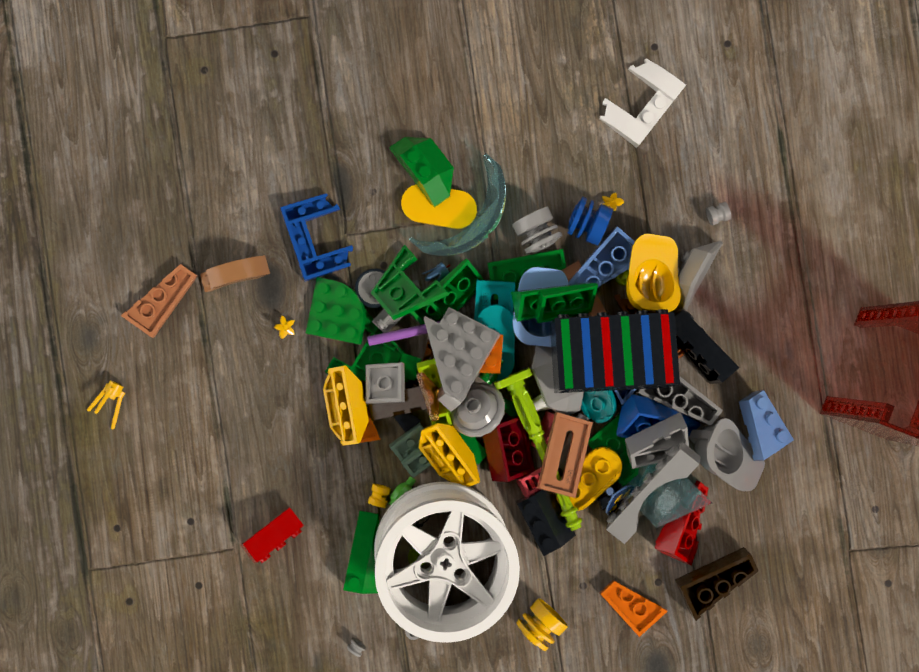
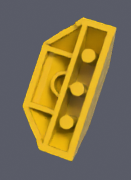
[323,365,369,446]
[418,423,480,487]

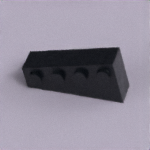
[675,310,740,384]

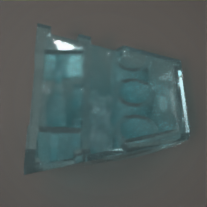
[637,463,712,528]

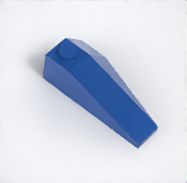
[616,394,700,438]

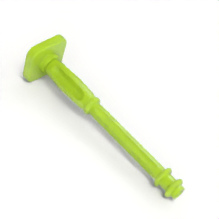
[493,367,582,531]

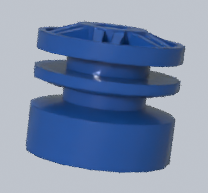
[567,196,613,246]

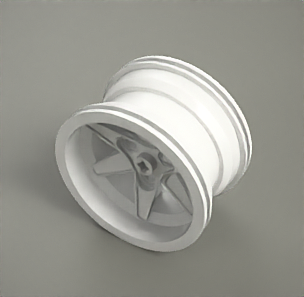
[374,482,520,642]

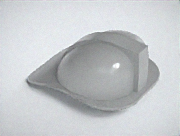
[689,418,765,491]

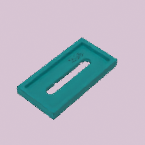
[474,280,515,321]

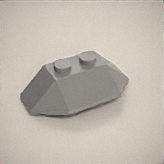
[678,241,723,311]
[532,346,584,416]

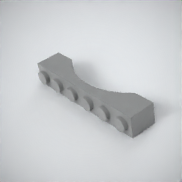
[606,442,701,544]

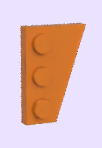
[599,580,668,637]

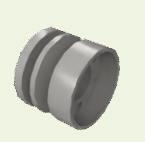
[512,206,563,254]

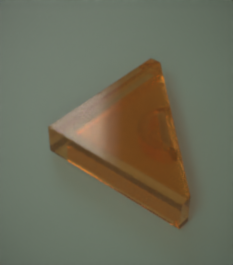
[417,373,439,422]

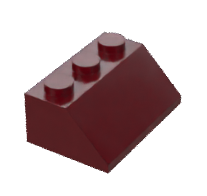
[483,416,535,482]

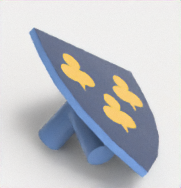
[605,485,634,516]

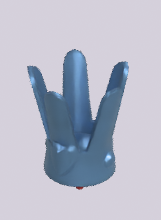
[422,262,450,282]

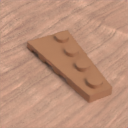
[121,264,198,338]

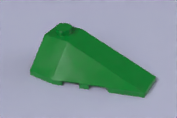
[343,510,380,594]

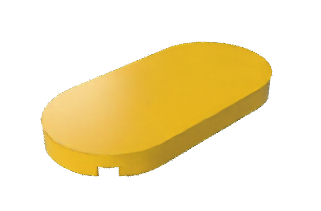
[401,184,477,229]
[556,447,622,511]

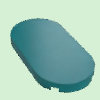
[477,304,515,381]
[581,391,617,423]

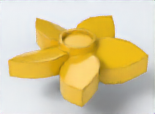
[602,193,624,211]
[274,316,295,339]

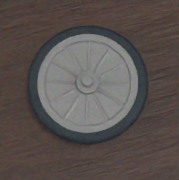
[355,269,385,308]

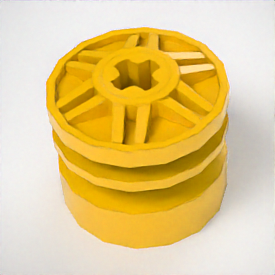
[516,598,568,651]

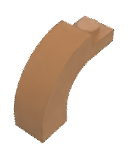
[200,255,270,292]

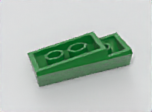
[409,258,484,325]
[511,283,598,323]

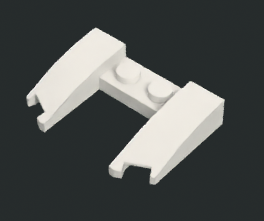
[599,58,686,148]

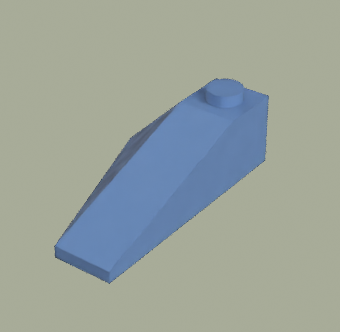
[568,226,635,287]

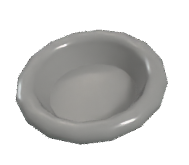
[451,382,505,437]

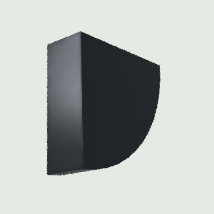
[394,413,421,432]

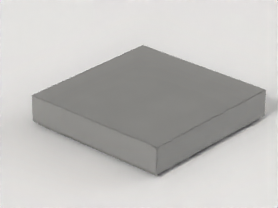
[366,362,405,404]

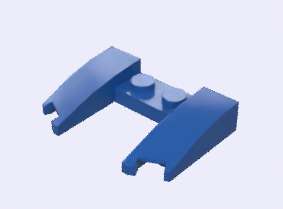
[280,194,353,282]

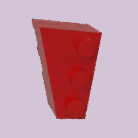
[240,507,304,563]

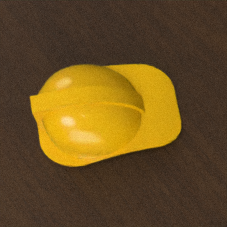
[626,234,681,313]

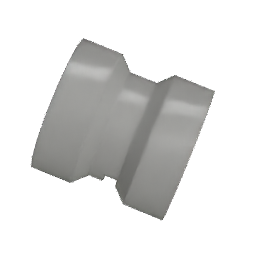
[706,202,731,226]

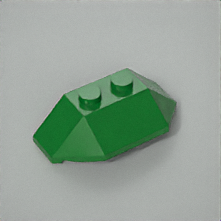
[389,137,454,208]

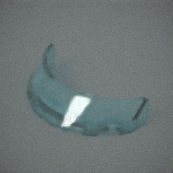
[409,153,506,256]

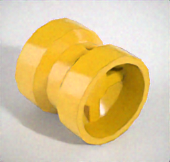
[368,484,391,508]

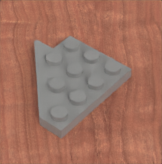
[424,307,500,402]

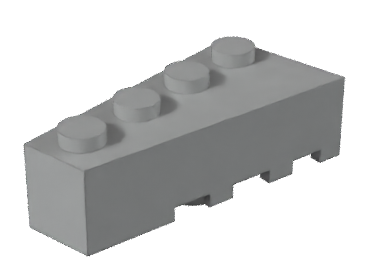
[634,377,723,426]

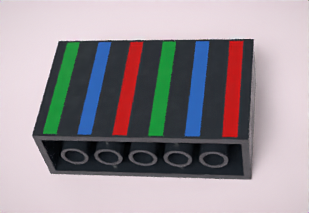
[550,309,680,393]

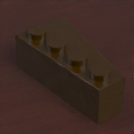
[675,547,758,621]

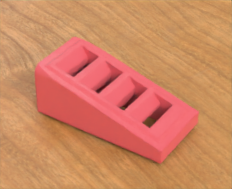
[516,467,542,497]

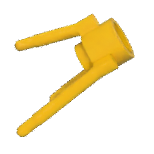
[87,380,125,429]

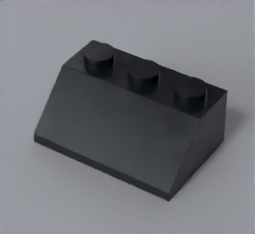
[516,489,576,556]

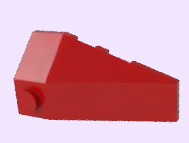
[655,481,708,566]

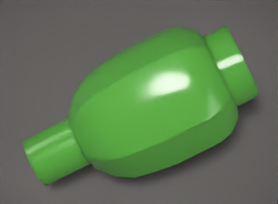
[388,476,416,506]

